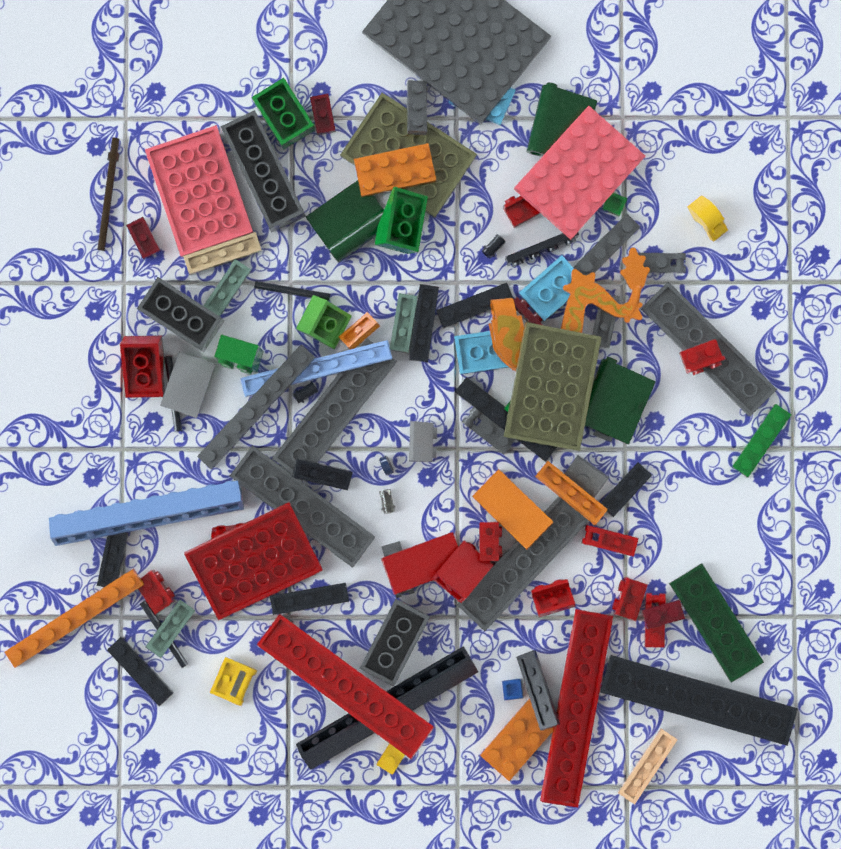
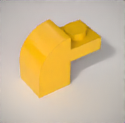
[687,195,728,242]

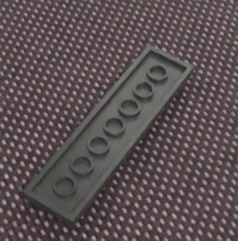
[641,282,777,417]
[272,338,397,482]
[230,445,375,568]
[457,496,589,631]

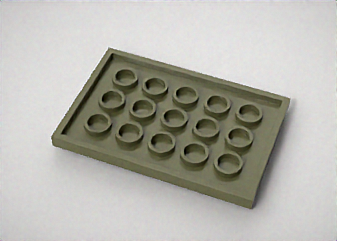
[340,93,477,218]
[504,322,602,451]

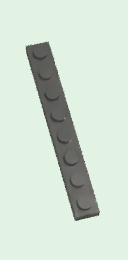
[197,344,316,469]

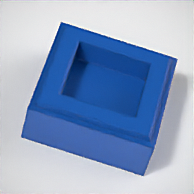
[502,679,523,701]

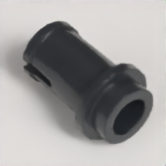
[482,234,506,259]
[293,382,318,404]

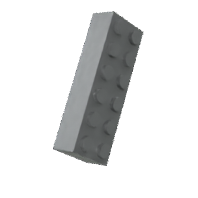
[220,110,306,232]

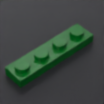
[732,404,792,478]

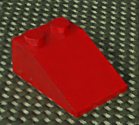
[120,335,164,398]

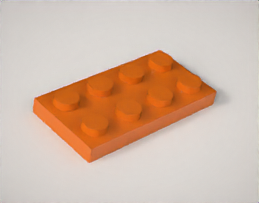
[354,143,436,197]
[480,698,553,781]

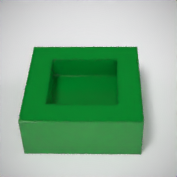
[602,192,627,217]

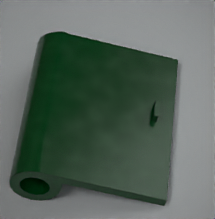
[526,82,597,156]
[306,180,384,263]
[585,357,656,445]

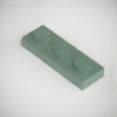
[204,259,252,317]
[390,293,418,353]
[145,600,195,658]

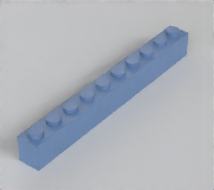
[49,481,244,546]

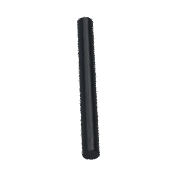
[254,281,331,301]
[164,355,182,432]
[140,600,188,668]

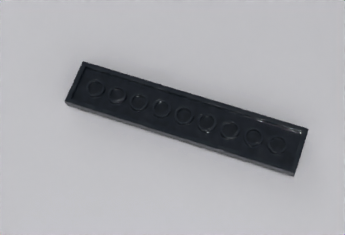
[600,655,798,746]

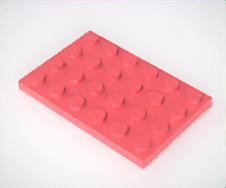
[514,106,645,240]
[145,125,254,257]

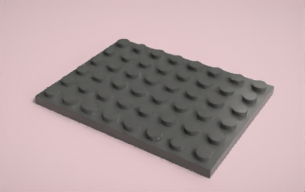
[362,0,551,125]

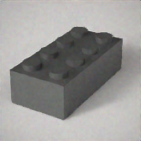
[137,277,224,352]
[359,599,430,686]

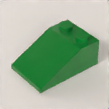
[375,187,428,254]

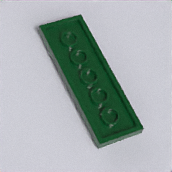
[669,563,764,683]

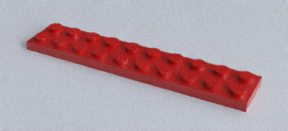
[540,609,613,808]
[257,614,435,760]

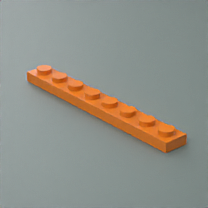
[4,568,144,668]

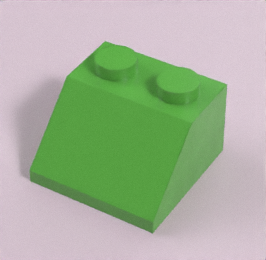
[296,295,352,349]

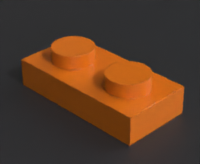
[339,312,380,350]

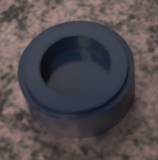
[379,456,394,476]

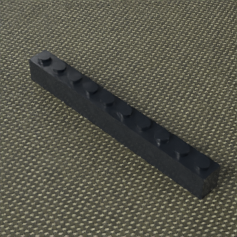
[296,646,479,770]

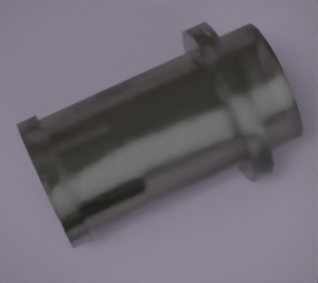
[379,489,396,514]

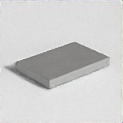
[160,351,216,418]

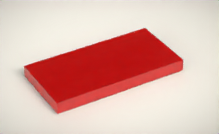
[381,532,458,595]

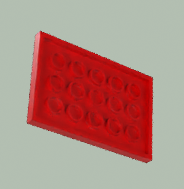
[184,502,323,621]

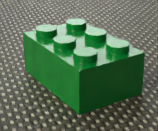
[251,77,315,150]
[214,334,264,375]

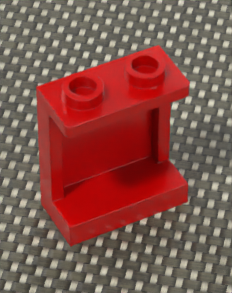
[432,540,493,603]

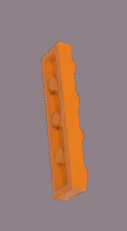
[535,461,608,525]

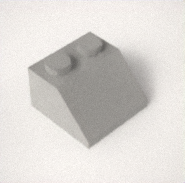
[409,421,437,462]

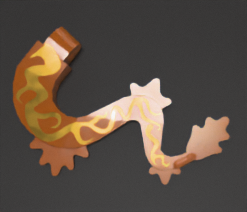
[488,247,650,371]

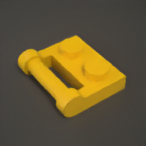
[210,657,257,706]

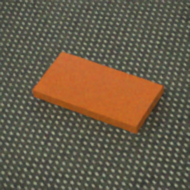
[472,469,554,550]

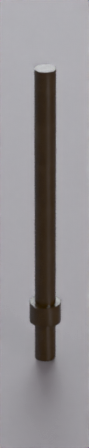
[97,137,120,251]

